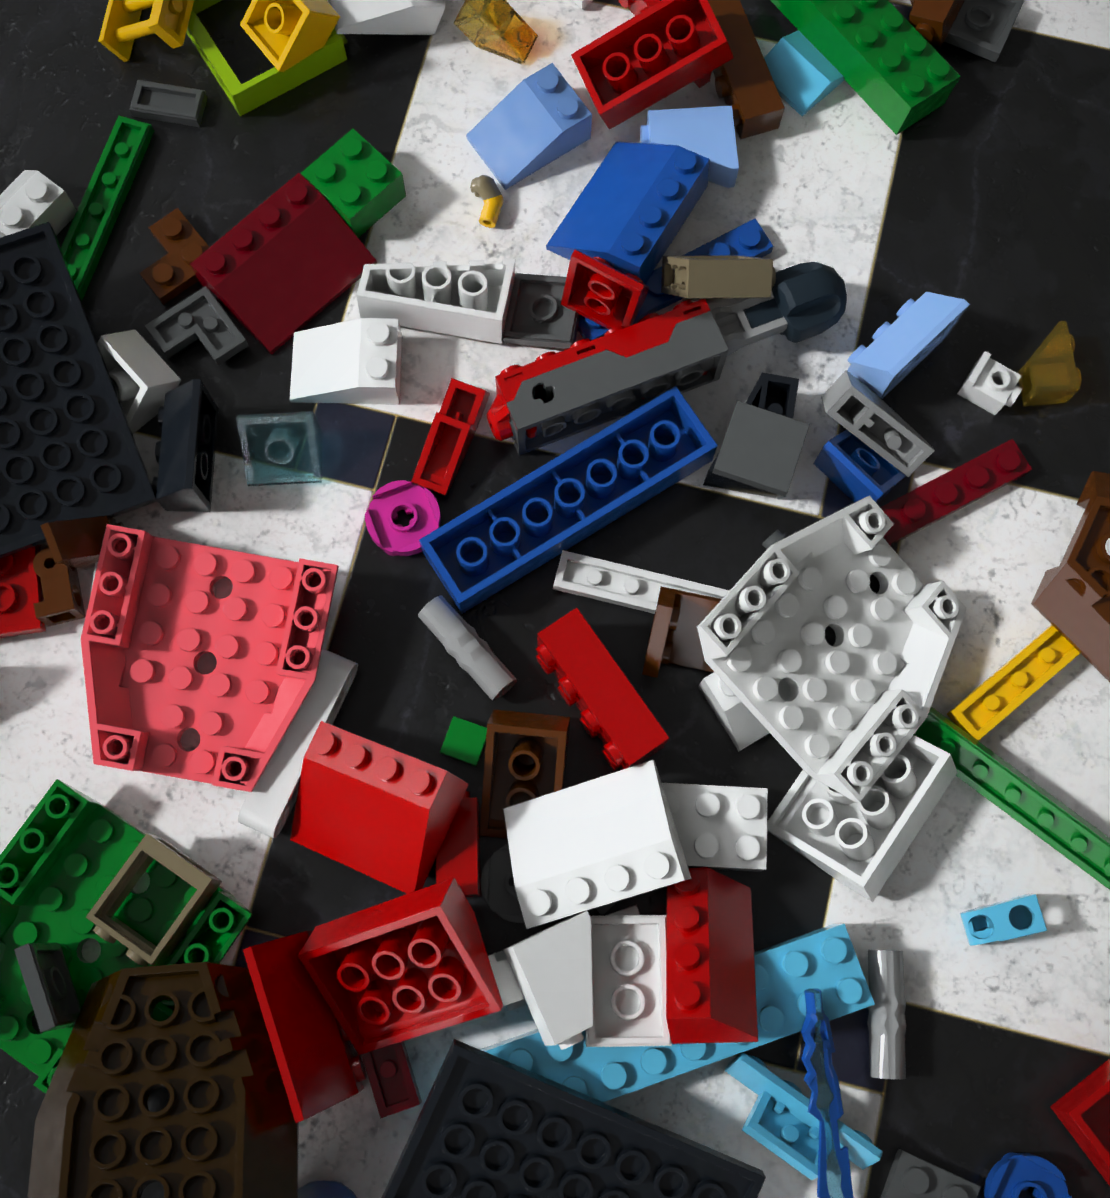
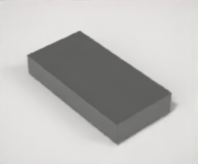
[129,80,208,127]

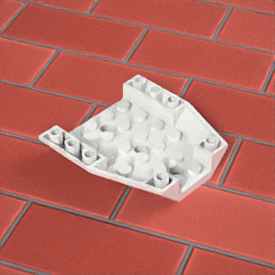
[697,496,967,803]

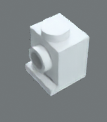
[957,351,1022,415]

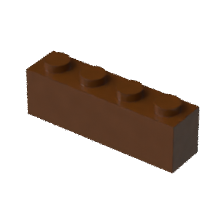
[708,0,785,140]

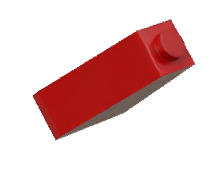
[436,791,482,897]

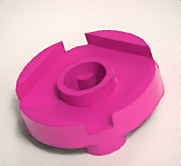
[365,480,441,556]

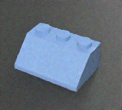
[847,292,970,399]

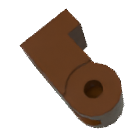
[33,548,86,627]

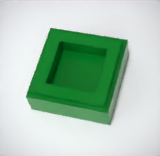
[440,716,487,767]

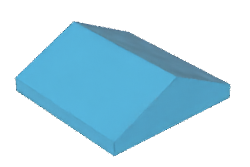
[764,30,844,116]

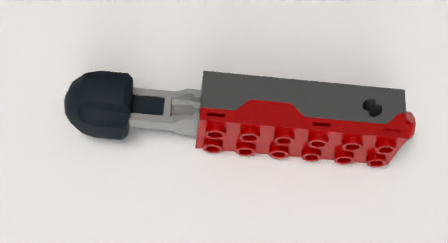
[487,262,847,456]

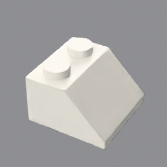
[0,170,77,238]
[97,330,181,434]
[698,672,791,751]

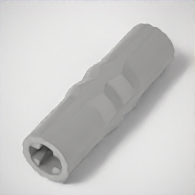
[418,595,517,701]
[867,950,907,1080]

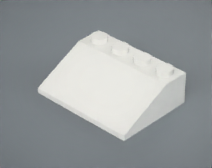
[767,735,957,902]
[503,760,692,929]

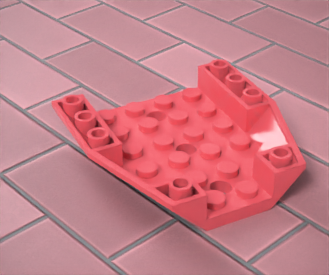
[81,524,339,792]

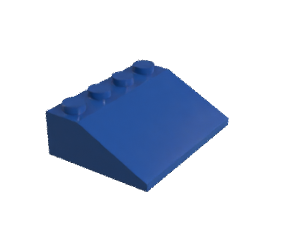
[546,142,710,284]

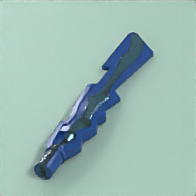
[801,988,853,1198]

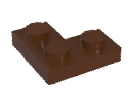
[139,208,209,305]

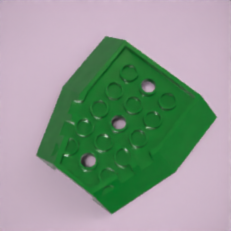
[0,779,253,1094]

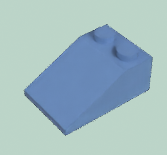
[466,63,592,190]

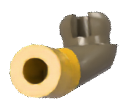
[470,175,504,228]

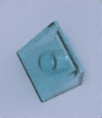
[236,411,322,486]

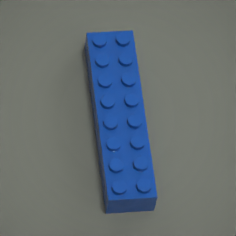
[419,386,718,614]

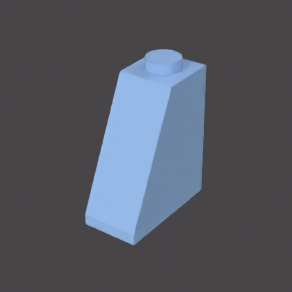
[640,106,739,188]

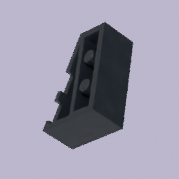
[703,373,799,498]

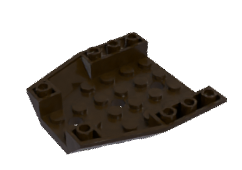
[28,962,299,1198]

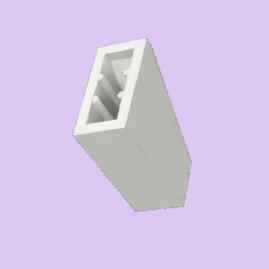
[503,911,593,1050]

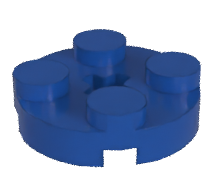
[984,1152,1072,1198]

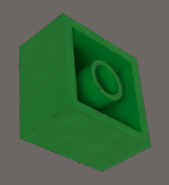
[301,128,406,238]

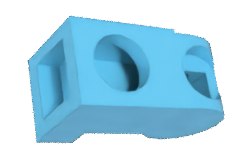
[960,894,1047,946]

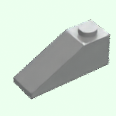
[821,370,935,477]

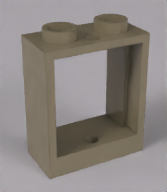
[661,255,776,298]
[86,833,222,967]

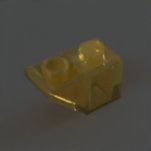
[454,0,538,64]
[1018,321,1082,406]

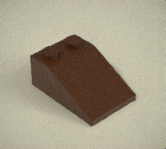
[480,709,570,839]

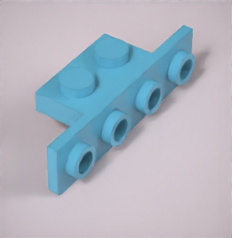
[725,1053,883,1180]

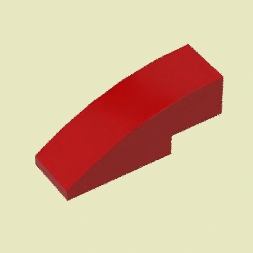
[411,378,490,495]

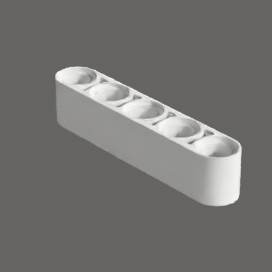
[238,648,358,838]

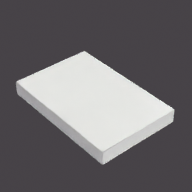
[585,915,672,1047]

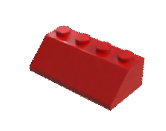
[666,867,758,1044]

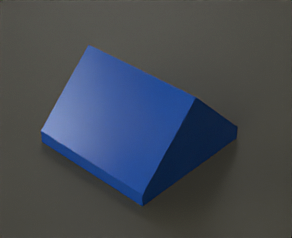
[813,430,906,504]

